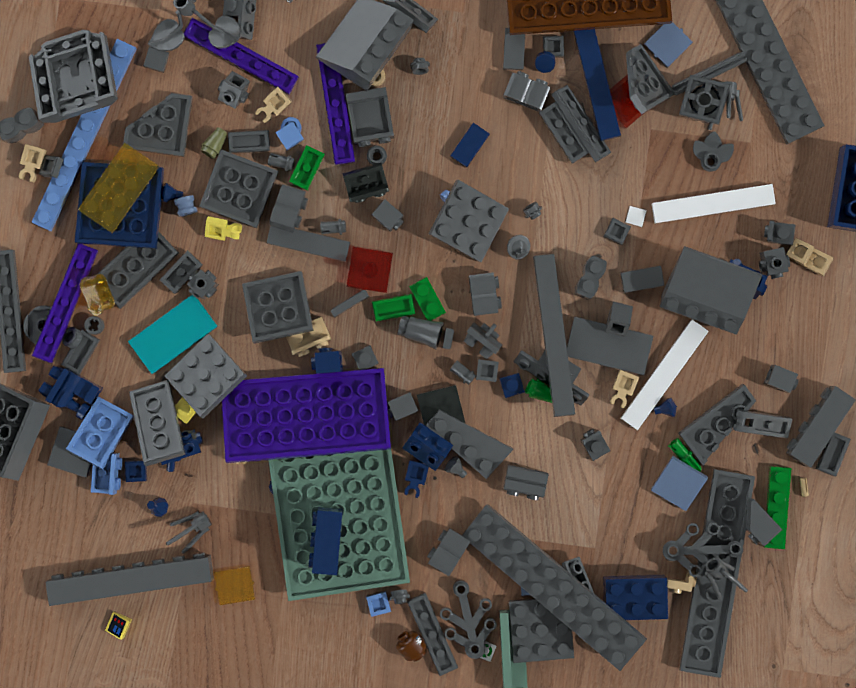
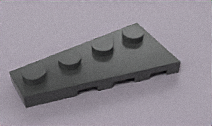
[678,384,756,466]

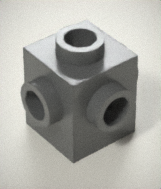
[218,71,250,109]
[759,247,790,279]
[187,269,219,299]

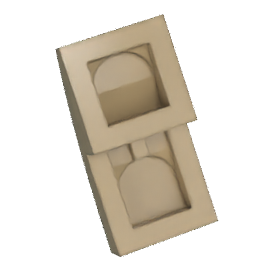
[786,238,833,277]

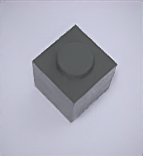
[372,199,404,232]
[605,301,633,337]
[763,365,799,393]
[387,392,418,420]

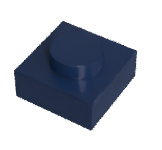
[499,373,525,398]

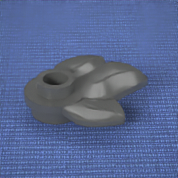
[693,131,734,172]

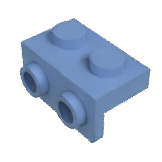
[91,452,122,495]

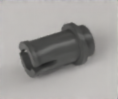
[268,153,295,172]
[320,219,346,235]
[450,360,476,385]

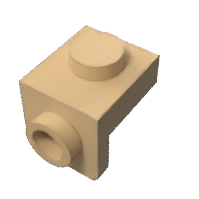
[667,570,697,594]

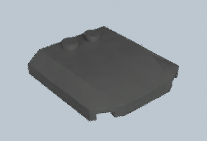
[29,30,118,123]

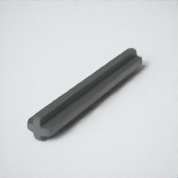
[671,52,747,95]

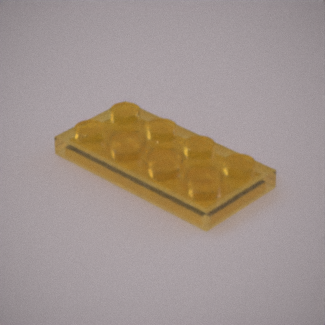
[78,143,159,234]

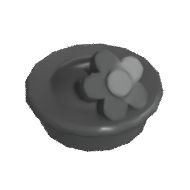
[507,235,530,260]

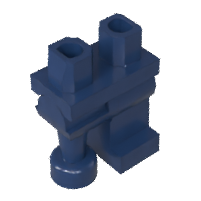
[38,366,103,420]

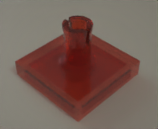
[610,74,644,129]
[346,247,393,293]

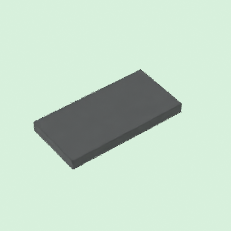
[92,231,179,309]
[567,317,653,375]
[129,380,186,466]

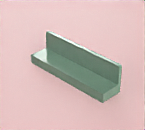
[499,610,528,688]

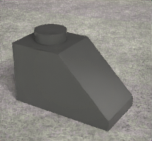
[746,498,782,546]

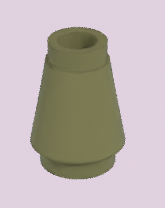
[201,127,227,159]

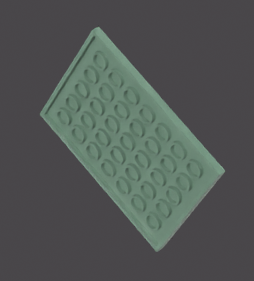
[269,449,410,601]

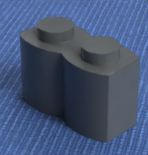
[503,71,550,112]
[0,108,44,143]
[270,184,308,233]
[575,256,607,300]
[469,272,502,316]
[427,528,471,576]

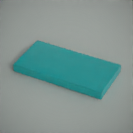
[128,295,218,374]

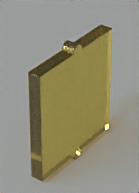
[214,566,255,605]

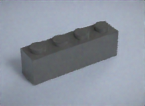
[786,386,856,468]

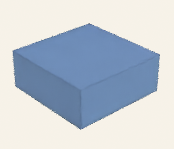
[275,121,304,150]
[366,591,391,617]

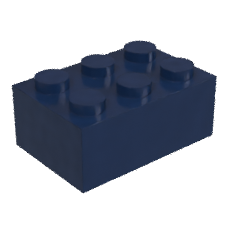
[308,507,342,575]
[603,575,668,620]

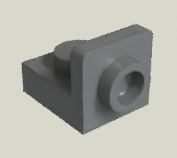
[764,221,796,246]
[580,429,610,461]

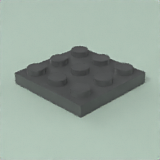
[199,150,278,228]
[428,180,509,262]
[242,271,314,344]
[165,334,247,419]
[508,599,574,663]

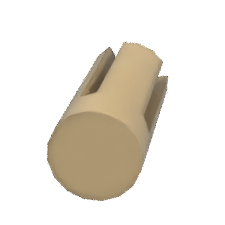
[800,478,809,497]

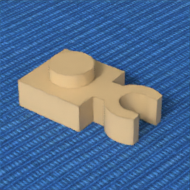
[255,87,292,123]
[19,144,47,183]
[610,370,639,408]

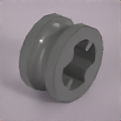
[84,316,105,335]

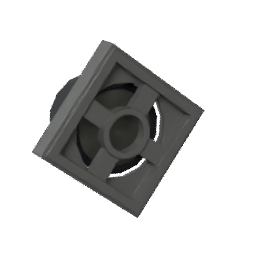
[679,75,730,125]

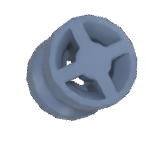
[174,195,198,217]

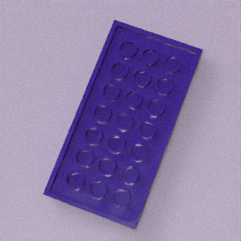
[222,368,391,463]

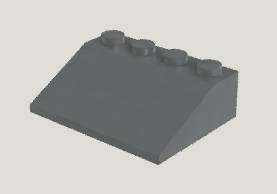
[316,0,414,91]
[660,246,762,335]
[0,383,50,481]

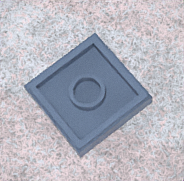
[651,456,708,511]

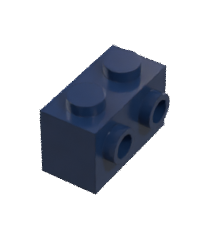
[311,348,343,374]
[402,423,453,471]

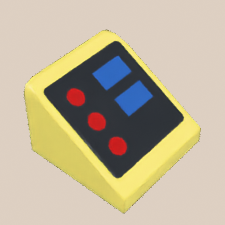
[105,611,132,640]

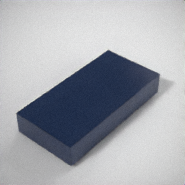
[450,122,490,168]

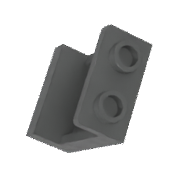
[346,87,394,147]

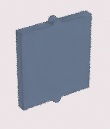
[644,22,693,68]

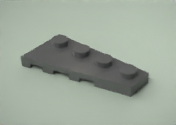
[426,409,514,479]

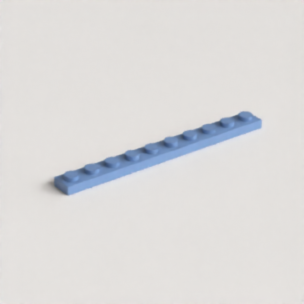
[32,39,137,231]

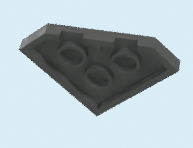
[626,44,675,115]
[123,93,193,157]

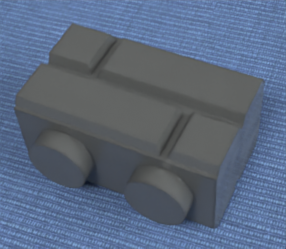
[503,465,549,500]

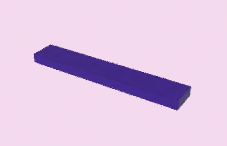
[184,18,299,95]
[316,43,355,165]
[32,244,98,364]

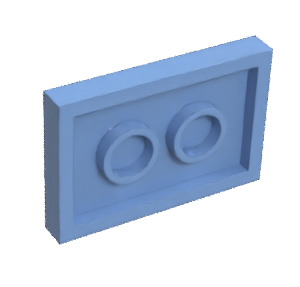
[66,397,134,470]

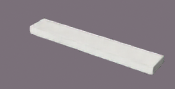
[651,184,776,224]
[621,320,709,430]

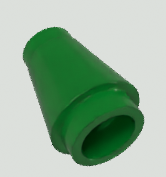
[525,379,552,403]

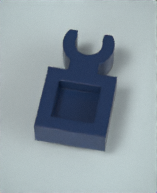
[404,460,429,498]

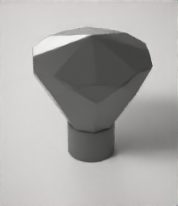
[444,456,467,478]

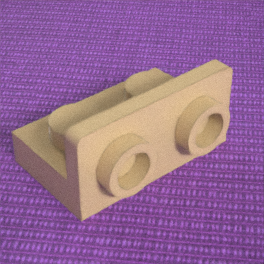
[286,317,331,357]

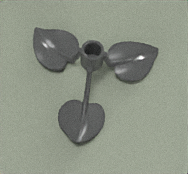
[148,0,241,51]

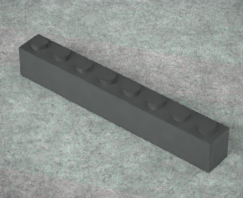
[45,552,214,606]

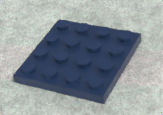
[75,162,164,249]

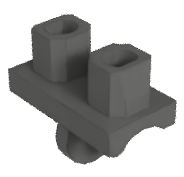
[464,323,503,359]

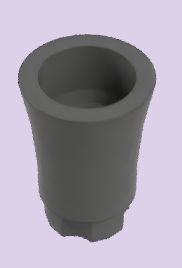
[398,316,444,349]

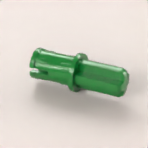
[668,438,702,472]

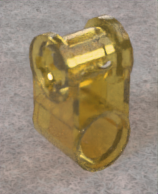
[80,274,115,316]

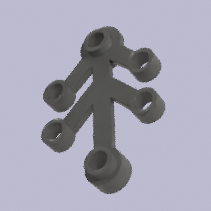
[663,523,743,577]
[440,580,497,659]

